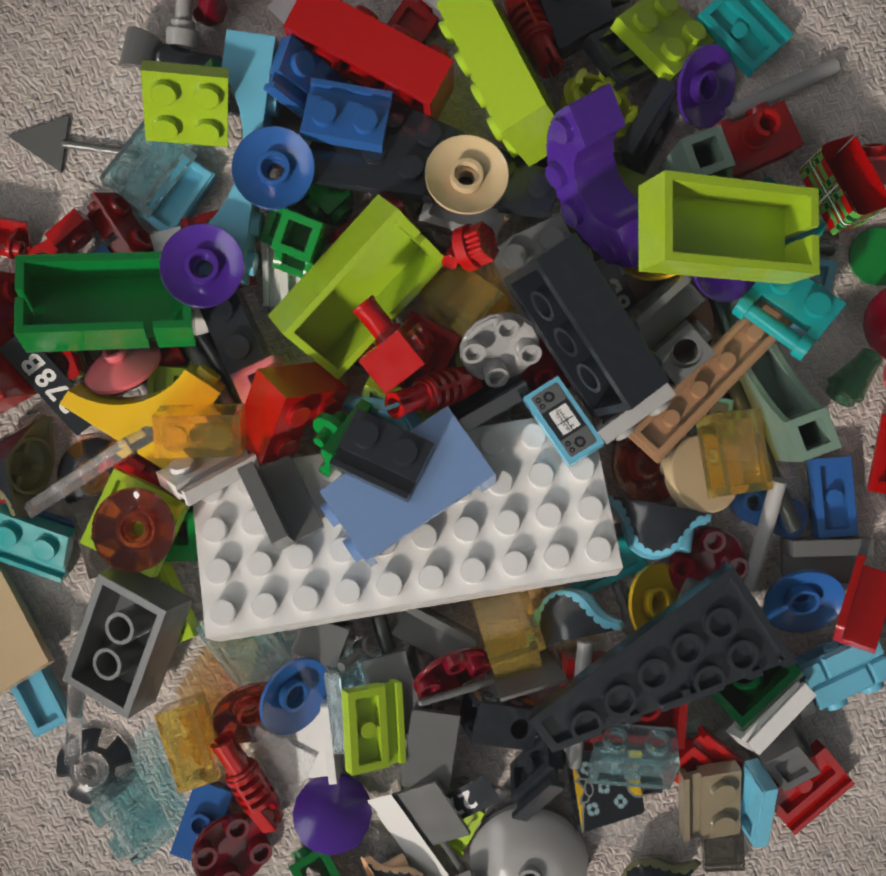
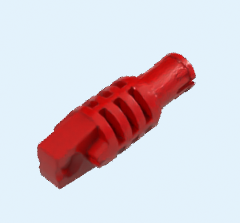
[503,0,564,78]
[384,366,483,419]
[210,731,284,833]

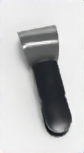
[119,26,223,68]

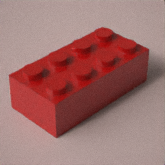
[283,0,454,120]

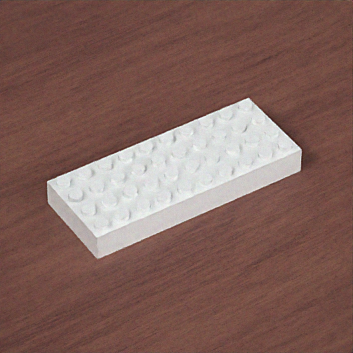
[193,409,623,642]

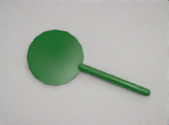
[848,227,886,286]

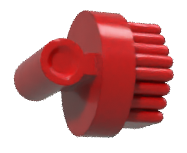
[442,221,499,272]

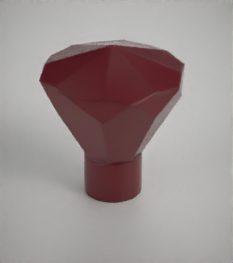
[192,0,227,27]

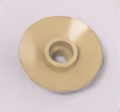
[425,135,509,215]

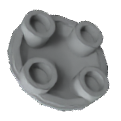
[460,312,542,388]

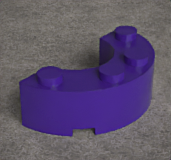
[545,83,639,268]

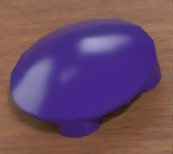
[293,773,372,856]

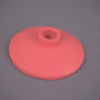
[84,341,162,395]

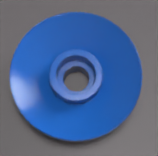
[232,126,315,210]
[763,569,845,633]
[259,657,329,735]

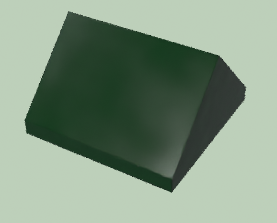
[710,664,805,731]

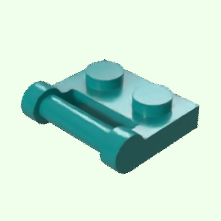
[731,278,847,361]

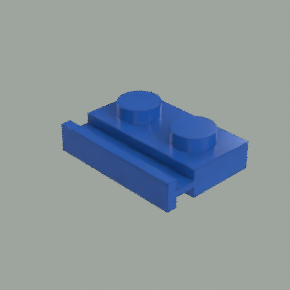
[263,35,346,119]
[300,77,393,153]

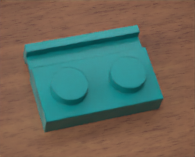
[695,0,794,78]
[0,503,76,583]

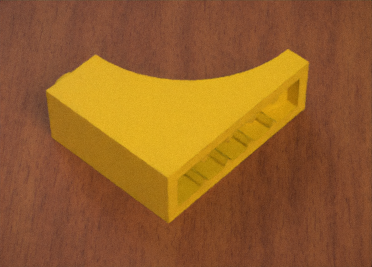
[60,363,226,469]

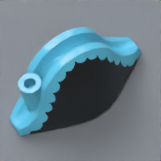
[608,495,712,560]
[527,587,626,653]

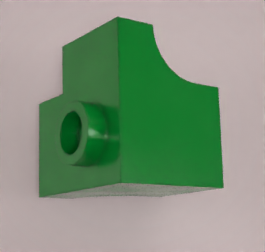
[259,207,332,278]

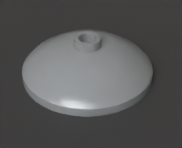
[469,804,588,876]

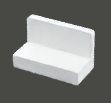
[296,692,342,785]

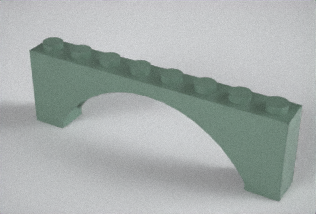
[659,124,842,462]

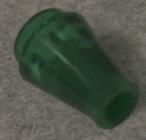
[826,348,883,408]

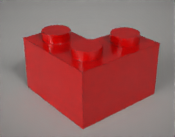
[234,362,348,464]

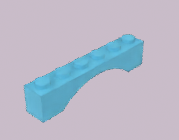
[199,29,281,286]

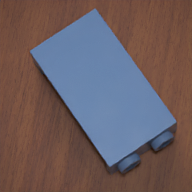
[319,406,496,567]

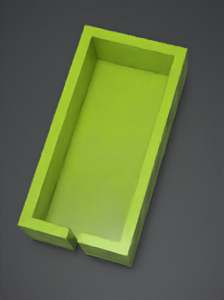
[436,0,557,167]
[638,170,820,284]
[268,194,444,380]

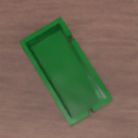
[14,251,196,353]

